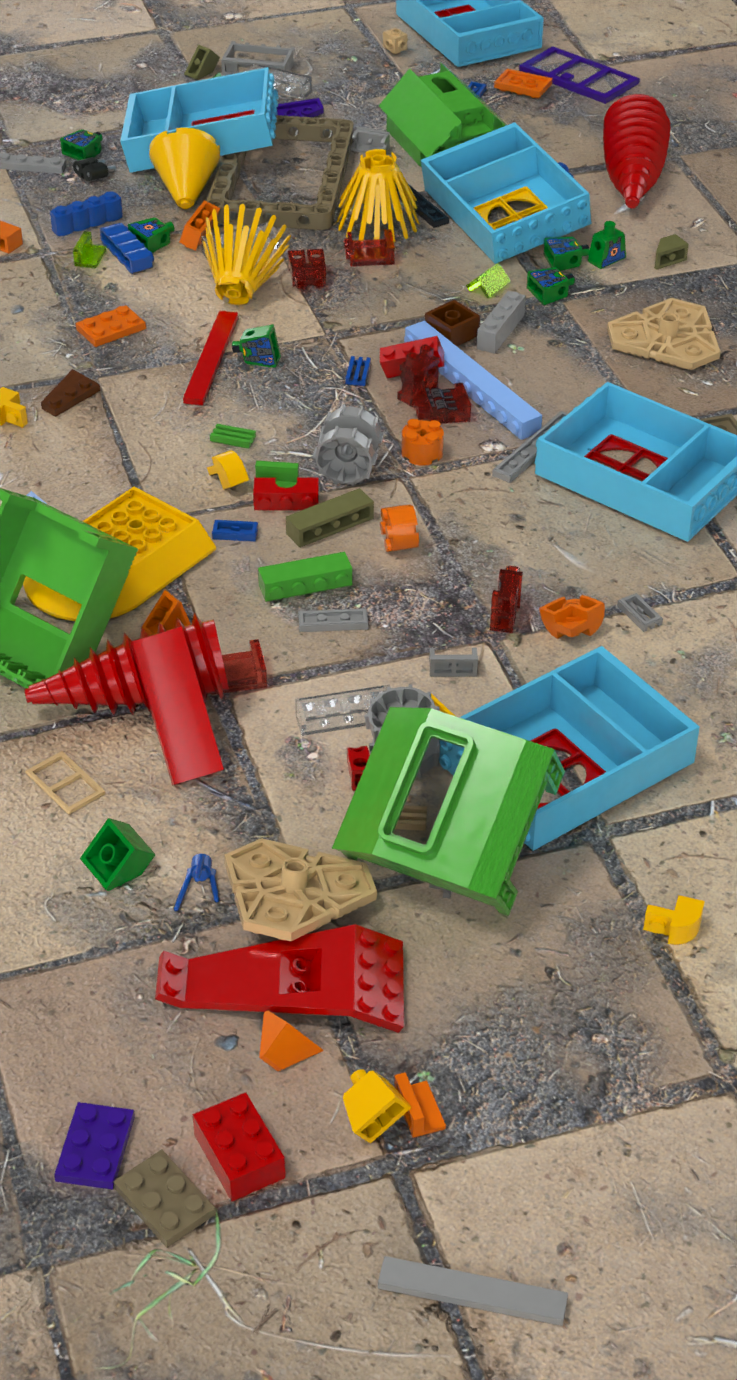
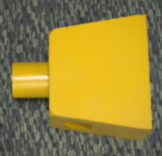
[343,1069,412,1144]

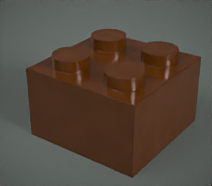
[425,300,480,346]

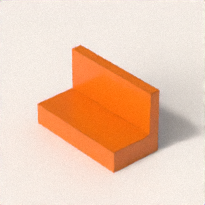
[394,1072,446,1138]

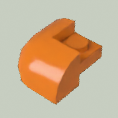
[539,595,605,639]

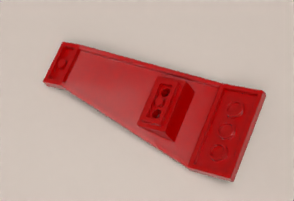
[155,924,404,1033]

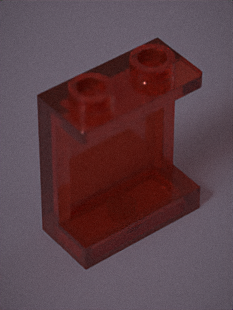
[344,229,395,267]
[211,639,267,695]

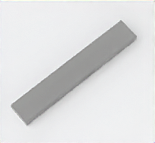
[492,411,568,483]
[378,1256,568,1326]

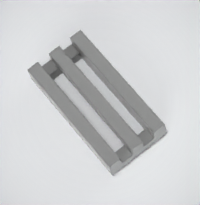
[617,593,663,632]

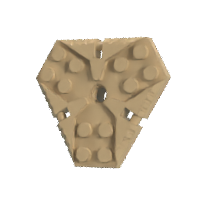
[607,298,720,370]
[224,838,377,941]

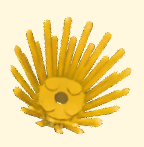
[336,149,420,245]
[203,204,291,305]

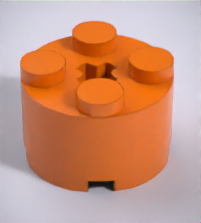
[401,419,444,466]
[380,504,419,552]

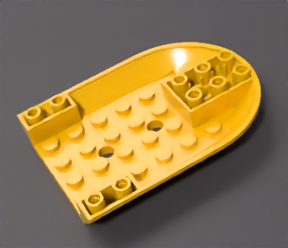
[23,486,216,621]

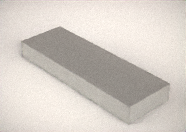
[298,608,368,632]

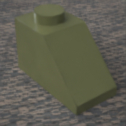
[184,45,220,80]
[654,234,689,270]

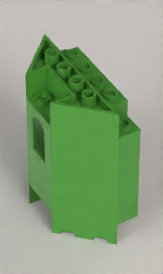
[379,62,507,167]

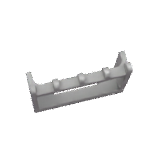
[221,41,295,81]

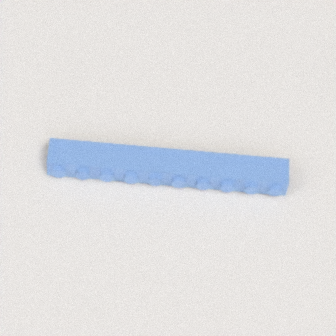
[404,321,542,440]

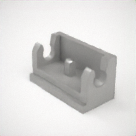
[351,126,390,153]
[429,648,478,677]

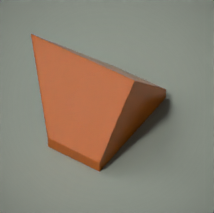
[140,590,191,635]
[259,1011,324,1072]

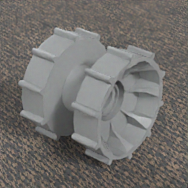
[312,404,384,486]
[364,684,440,778]

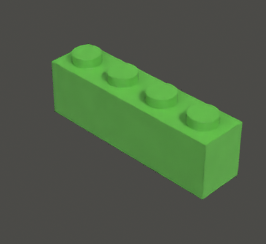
[258,552,352,602]

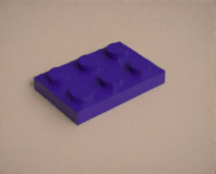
[54,1102,135,1190]

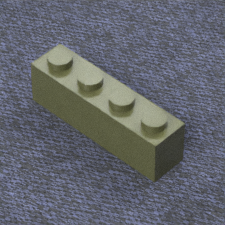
[286,488,374,548]

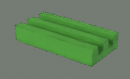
[210,424,256,448]

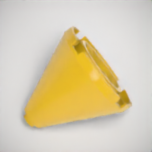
[149,128,220,209]

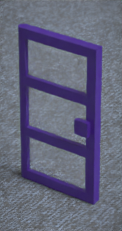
[519,46,640,104]

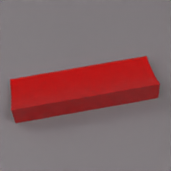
[131,626,224,786]

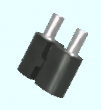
[73,157,116,181]

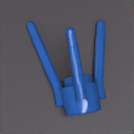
[174,854,219,911]

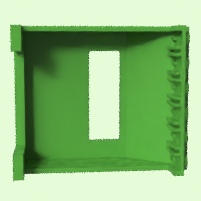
[0,488,138,689]
[332,707,565,916]

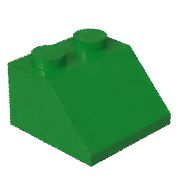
[80,818,156,891]

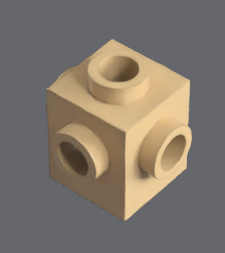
[383,28,408,54]

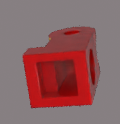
[347,746,370,791]

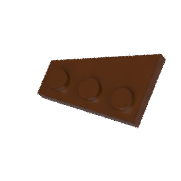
[41,369,100,417]

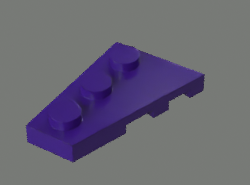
[276,98,324,117]

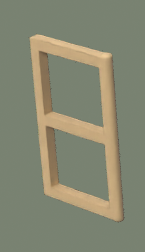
[25,751,105,815]

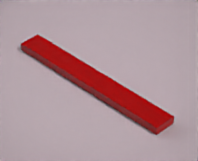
[183,311,238,406]

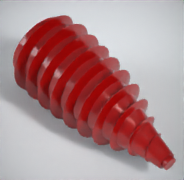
[603,94,671,209]
[24,613,229,715]

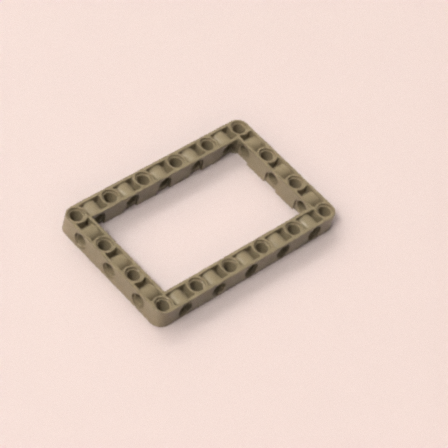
[207,115,354,230]

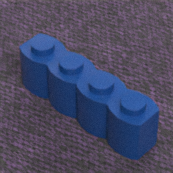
[50,191,123,236]
[100,223,154,273]

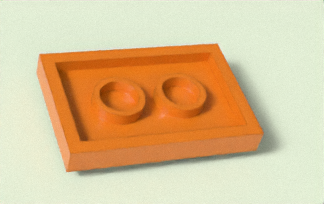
[494,68,552,98]
[76,305,146,347]

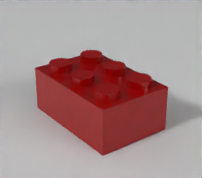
[192,1092,286,1202]

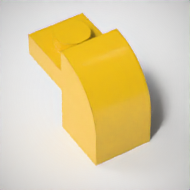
[0,387,28,428]
[207,450,249,489]
[643,895,705,945]

